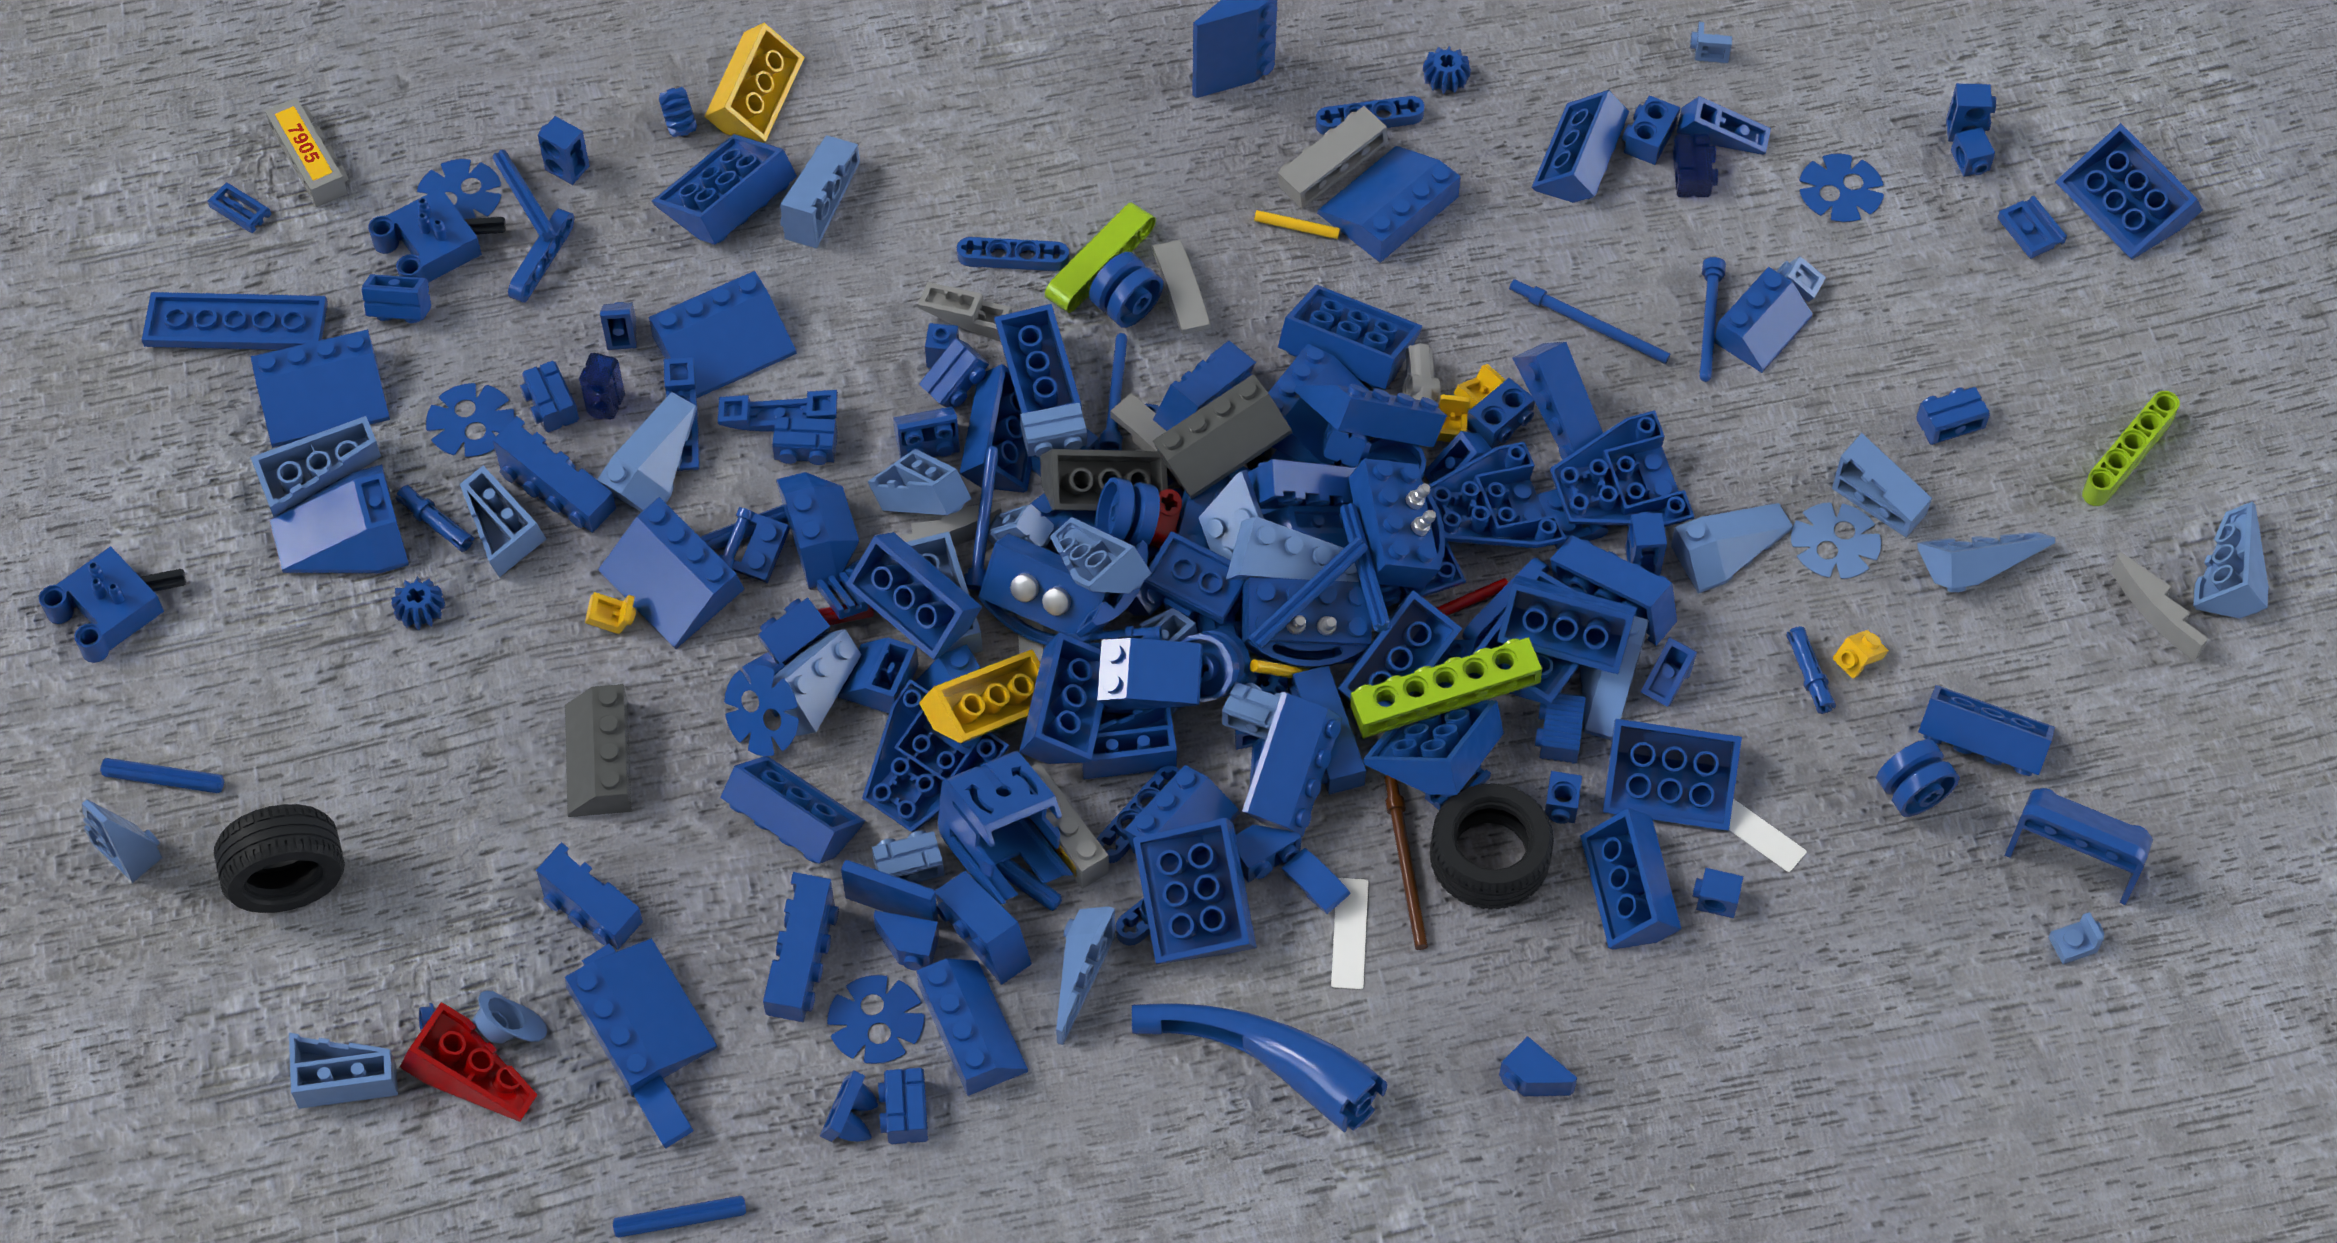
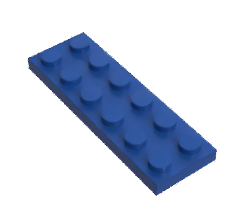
[142,292,328,350]

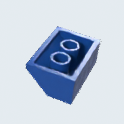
[1714,267,1813,373]
[1124,765,1240,854]

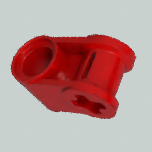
[1149,489,1182,549]

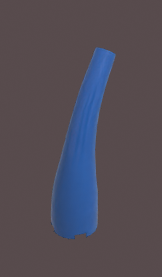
[1132,1003,1387,1133]

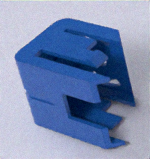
[938,751,1073,904]

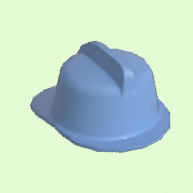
[472,990,547,1044]

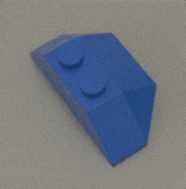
[776,472,859,589]

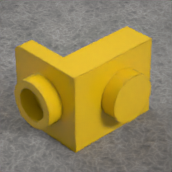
[1453,364,1506,409]
[1436,394,1470,442]
[585,592,636,634]
[1833,630,1889,678]

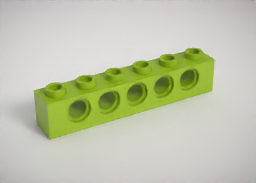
[1351,637,1542,738]

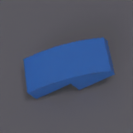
[1282,848,1351,914]
[633,1075,694,1149]

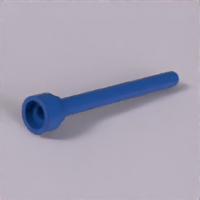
[1699,257,1726,382]
[1099,333,1127,451]
[964,446,998,591]

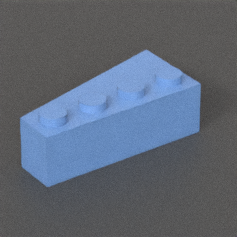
[780,135,860,248]
[1226,516,1359,582]

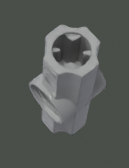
[1402,343,1440,402]

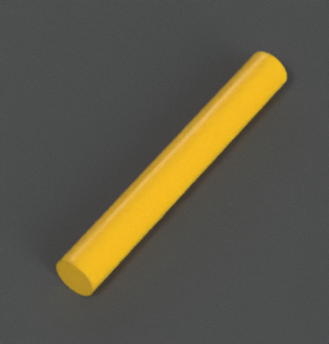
[1254,210,1341,240]
[1250,659,1311,678]

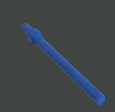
[1509,279,1671,364]

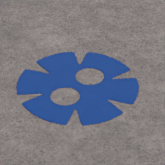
[1799,154,1884,222]
[417,159,501,219]
[426,383,514,457]
[724,664,799,756]
[827,975,924,1064]

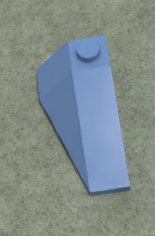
[597,392,697,512]
[2193,501,2269,619]
[1671,503,1793,594]
[1050,517,1152,594]
[1917,532,2055,592]
[1580,616,1649,740]
[82,800,162,883]

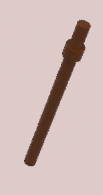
[1384,775,1428,950]

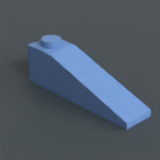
[1056,906,1115,1045]

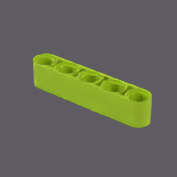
[1044,202,1156,313]
[2082,391,2180,506]

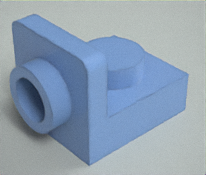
[1690,22,1732,63]
[1777,256,1826,302]
[2048,912,2104,964]

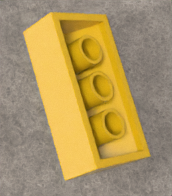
[704,22,805,143]
[919,649,1040,743]

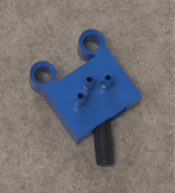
[368,188,506,283]
[39,546,186,663]

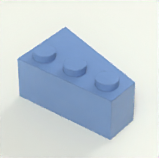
[867,449,972,515]

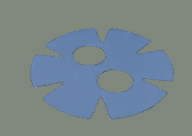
[1791,502,1881,579]

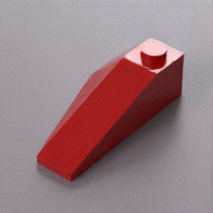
[399,1002,538,1122]

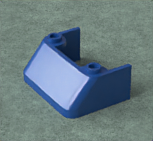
[2004,788,2153,905]

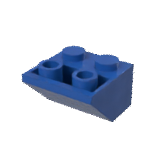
[893,406,960,459]
[838,637,919,713]

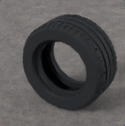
[1430,783,1554,910]
[214,804,345,913]

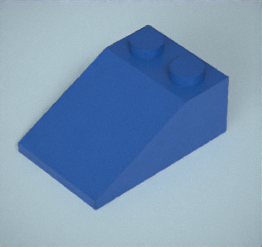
[1097,638,1203,711]

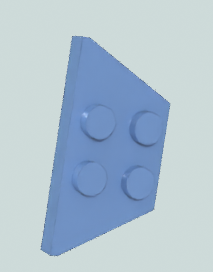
[1199,470,1264,560]

